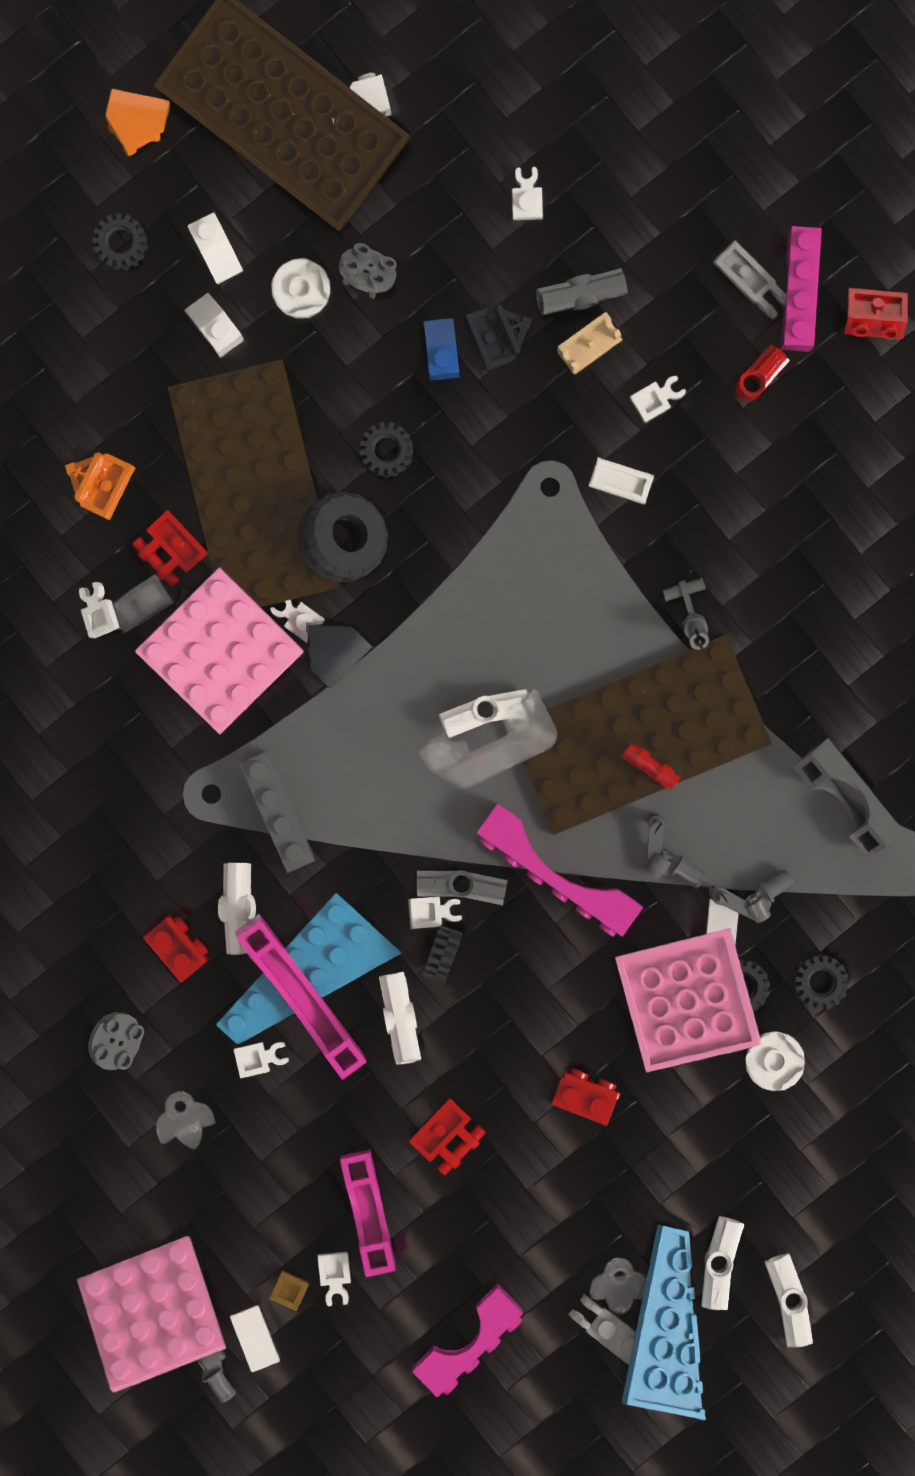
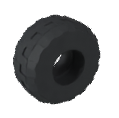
[296,492,388,583]

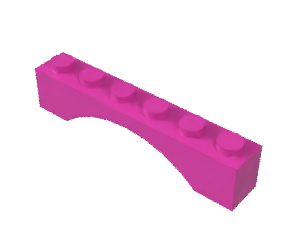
[477,803,643,937]
[235,914,367,1080]

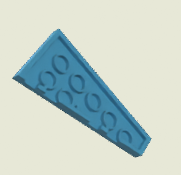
[216,893,402,1045]
[622,1225,706,1420]

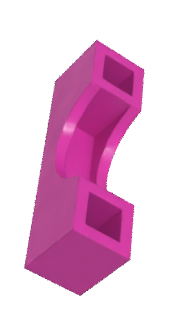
[781,226,822,352]
[340,1149,396,1277]
[412,1283,523,1397]

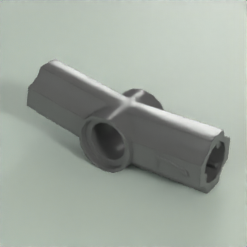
[536,268,628,315]
[417,870,508,905]

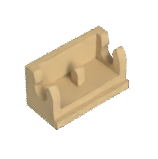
[557,312,622,375]

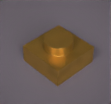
[270,1270,309,1311]

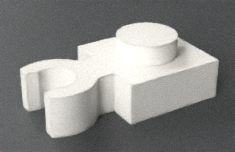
[512,167,543,220]
[630,376,686,423]
[79,582,119,638]
[270,600,325,643]
[408,897,462,929]
[234,1042,289,1078]
[318,1252,351,1306]

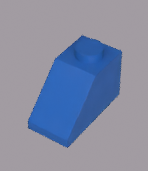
[424,318,459,380]

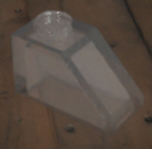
[113,575,174,633]

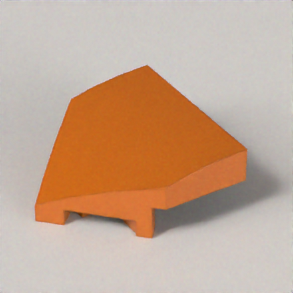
[106,89,170,157]
[65,452,135,520]

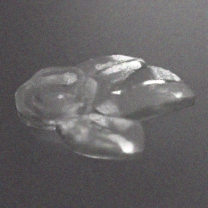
[157,1091,215,1149]
[590,1258,646,1316]

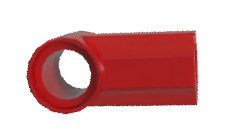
[735,344,790,402]

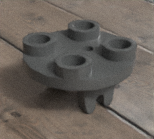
[338,243,397,299]
[88,1012,144,1070]

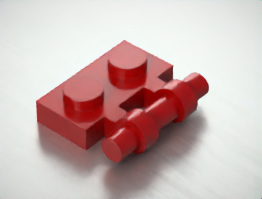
[132,510,209,588]
[620,744,680,790]
[409,1098,486,1175]

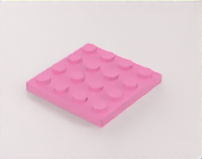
[135,567,304,734]
[615,928,762,1072]
[77,1236,226,1392]

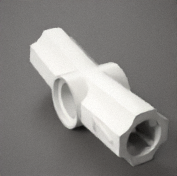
[439,689,531,738]
[218,863,256,954]
[379,972,421,1065]
[701,1216,744,1310]
[765,1253,813,1347]

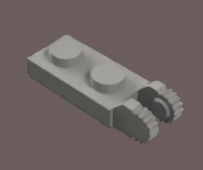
[713,240,786,319]
[569,1295,636,1365]

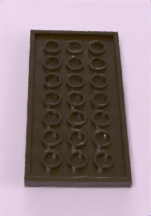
[153,0,411,231]
[168,359,339,608]
[508,635,772,835]

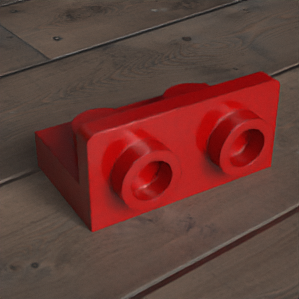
[844,288,908,339]
[143,914,209,983]
[551,1068,620,1126]

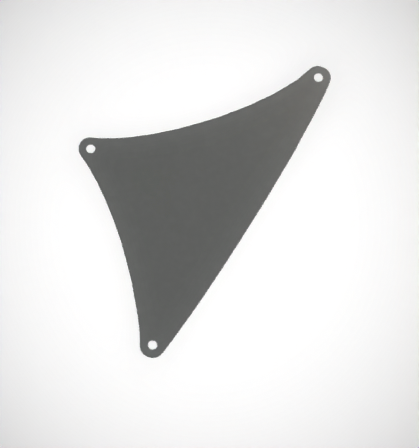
[183,461,915,896]

